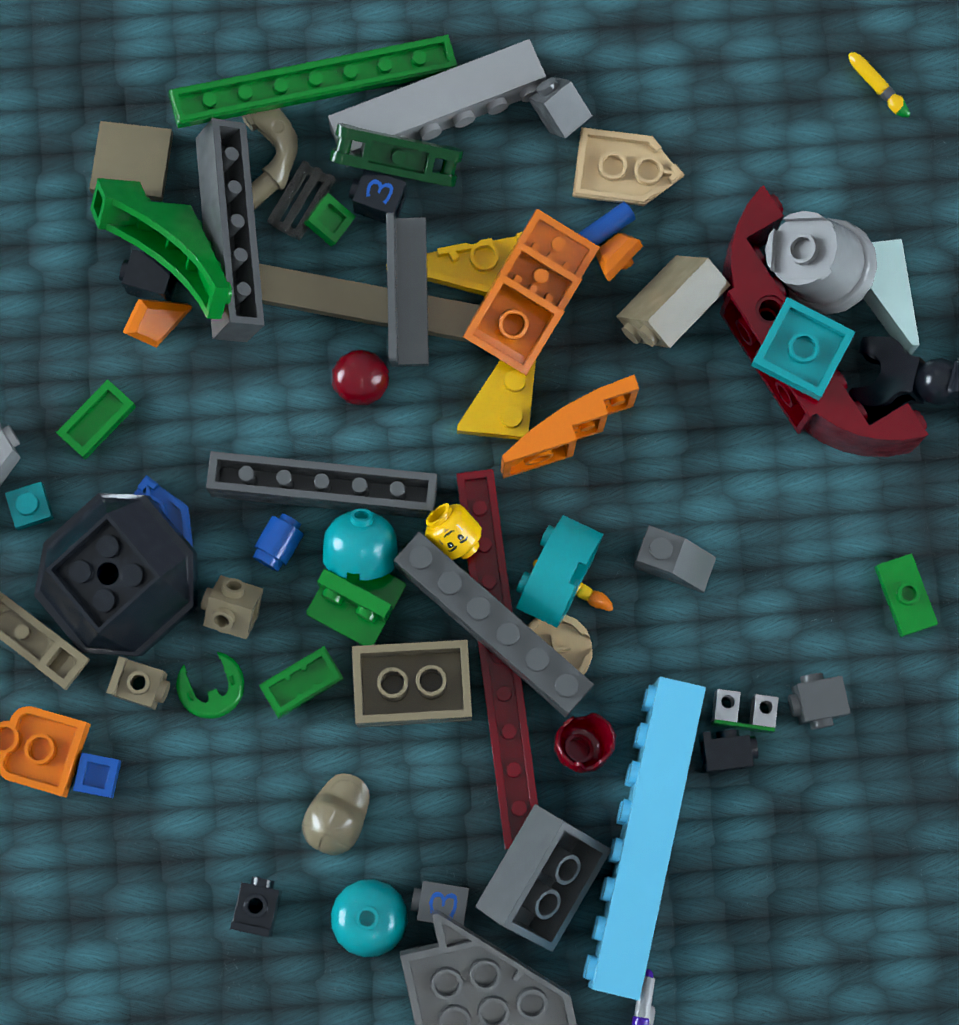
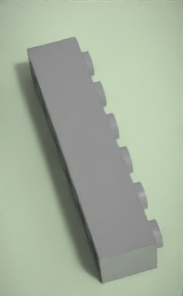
[328,39,546,167]

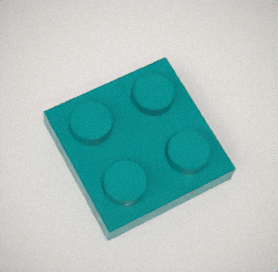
[751,297,855,401]

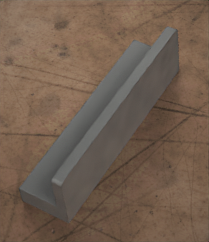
[386,212,429,367]

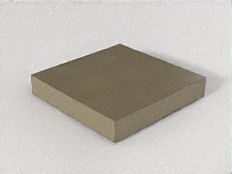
[89,121,173,201]

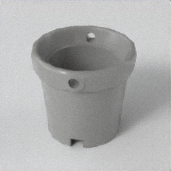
[765,211,877,315]

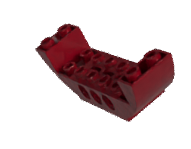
[719,185,929,457]

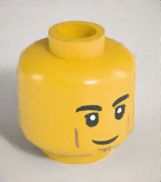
[425,503,482,560]

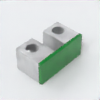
[711,689,779,734]

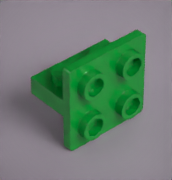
[306,569,406,646]

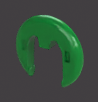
[176,651,244,719]

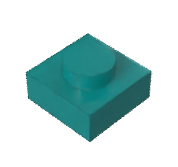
[5,481,54,531]

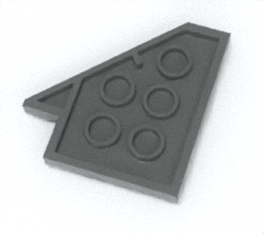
[400,909,577,1025]

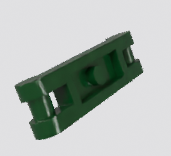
[330,123,464,187]

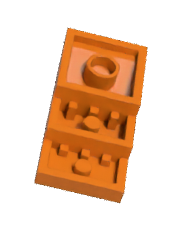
[463,209,600,375]
[501,375,639,479]

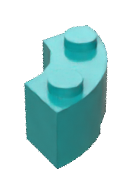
[516,515,604,628]

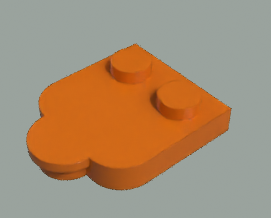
[0,706,91,798]

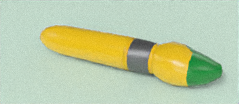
[848,52,911,118]

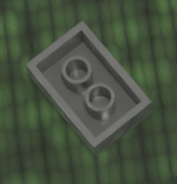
[475,804,612,952]

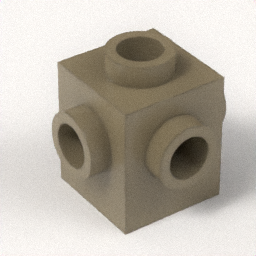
[201,575,263,639]

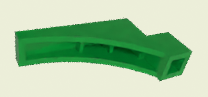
[90,178,232,319]

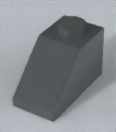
[633,525,716,593]

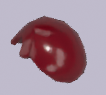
[332,349,389,405]
[554,712,616,773]

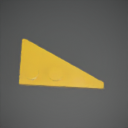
[386,232,522,296]
[457,360,536,440]

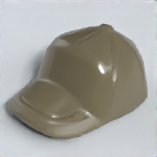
[302,773,370,855]

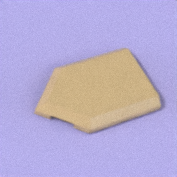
[572,127,684,206]

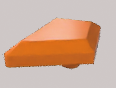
[596,233,643,281]
[123,299,192,348]

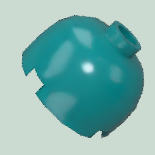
[323,509,398,580]
[331,879,408,957]

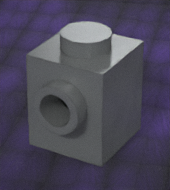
[788,673,850,730]

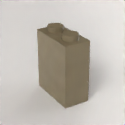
[616,255,731,348]

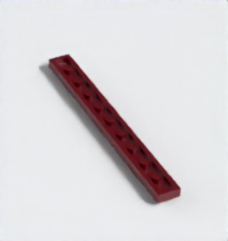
[456,469,538,850]

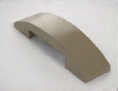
[0,591,90,690]

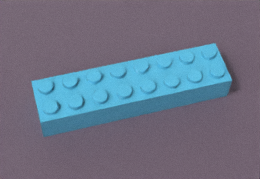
[583,677,706,1001]

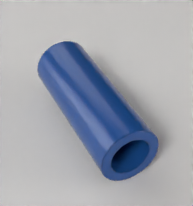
[578,202,636,246]

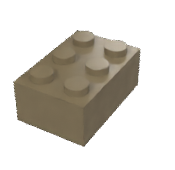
[352,640,472,728]

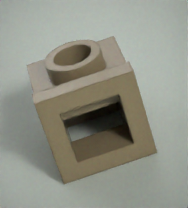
[106,656,170,710]

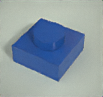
[73,753,122,799]

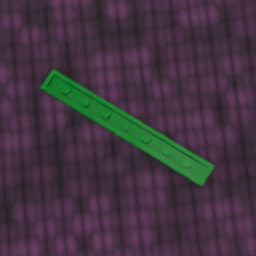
[168,35,457,129]

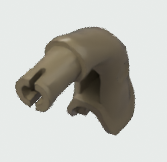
[242,108,298,210]

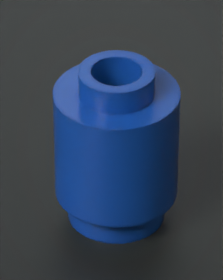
[252,513,304,572]

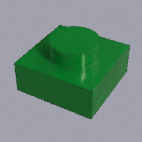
[304,193,356,246]

